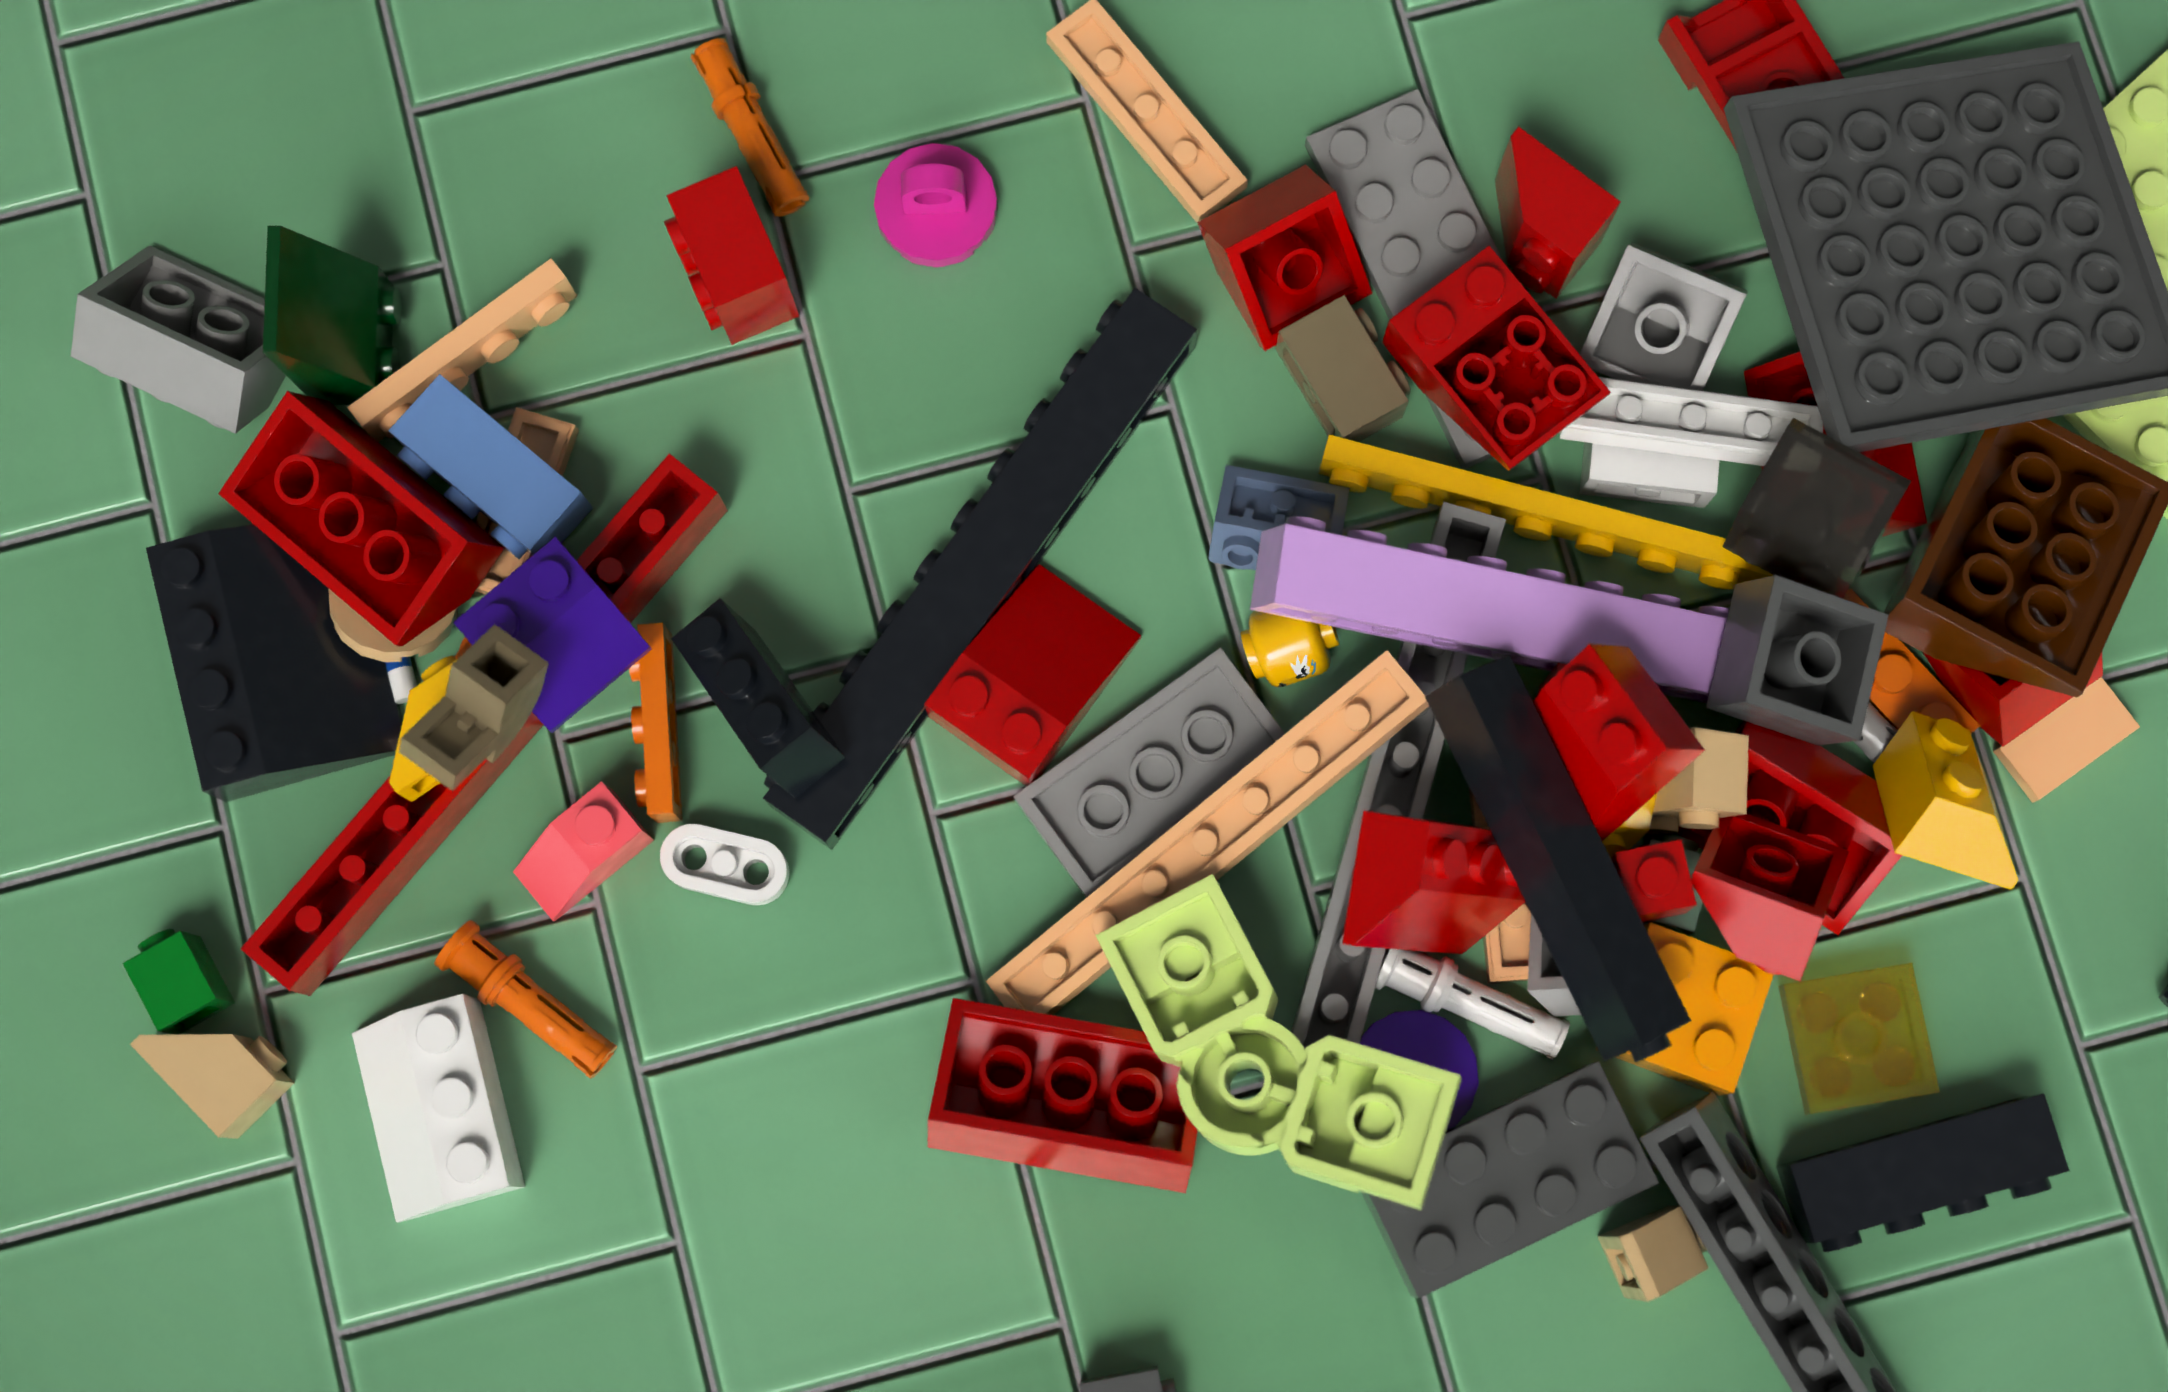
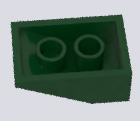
[263,226,402,405]

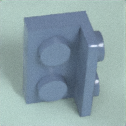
[1208,465,1350,570]

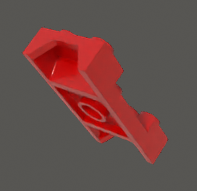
[1658,0,1844,151]

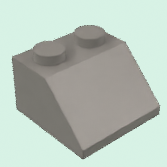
[1580,243,1748,391]

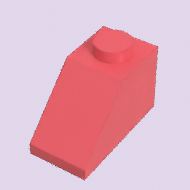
[513,781,654,922]

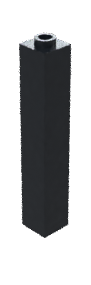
[1425,655,1691,1062]

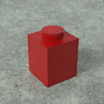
[1611,839,1697,922]

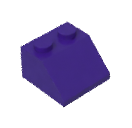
[453,537,652,733]

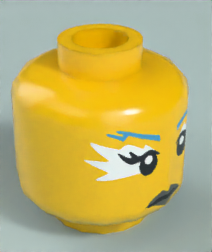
[1241,611,1340,687]

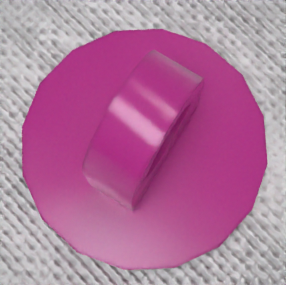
[874,143,998,268]

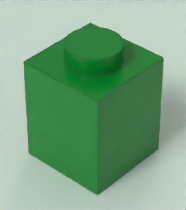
[122,929,235,1035]

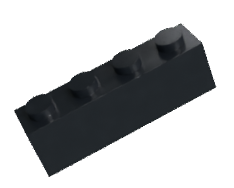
[1776,1093,2070,1252]

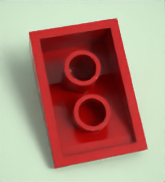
[924,564,1142,787]
[1533,643,1705,842]

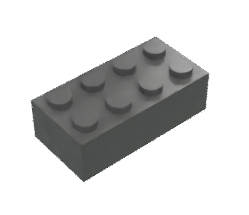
[1361,1061,1659,1298]

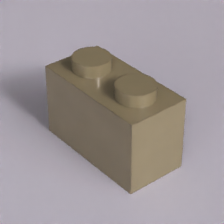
[1276,295,1410,442]

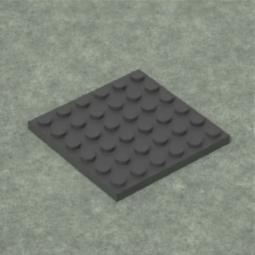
[1724,41,2168,457]

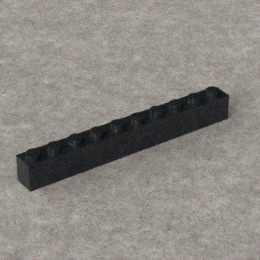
[763,288,1197,850]

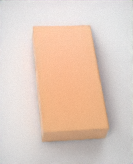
[1993,677,2140,803]

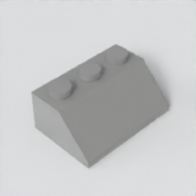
[71,245,286,434]

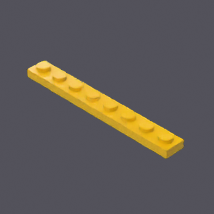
[1318,435,1827,590]

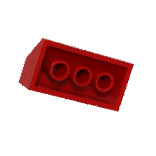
[218,391,505,646]
[928,998,1198,1193]

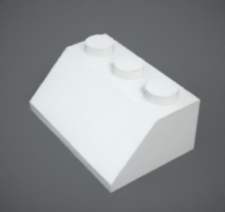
[352,994,525,1223]

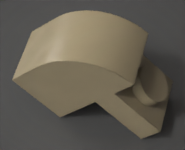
[399,624,548,791]

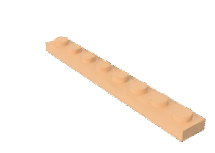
[986,650,1429,1015]

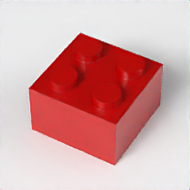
[664,166,800,345]

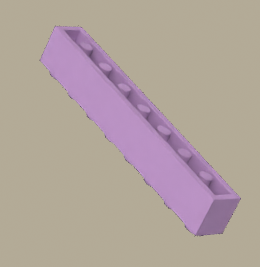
[1250,516,1729,703]

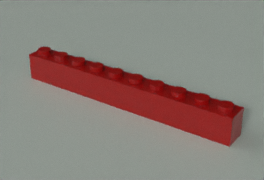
[240,453,728,996]

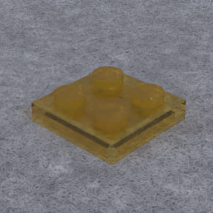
[1778,963,1940,1115]

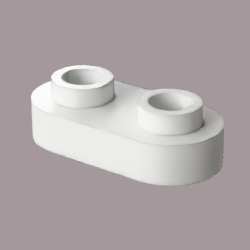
[660,824,789,905]

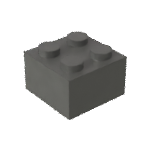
[1706,575,1889,745]

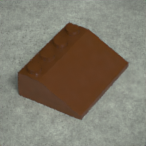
[1884,418,2168,698]

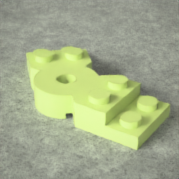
[1095,874,1461,1210]

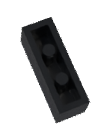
[671,598,845,798]

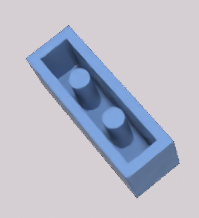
[388,374,593,559]

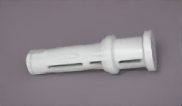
[1375,949,1570,1060]

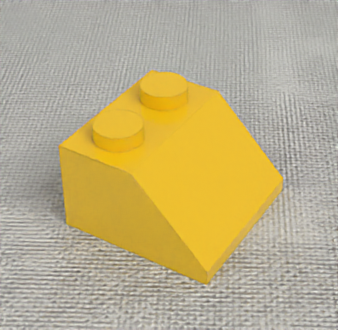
[1872,711,2018,890]

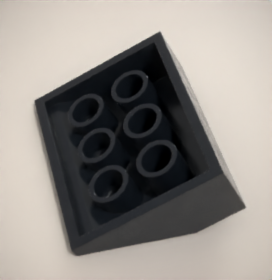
[146,524,403,802]

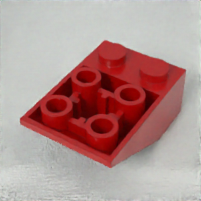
[1382,245,1611,471]

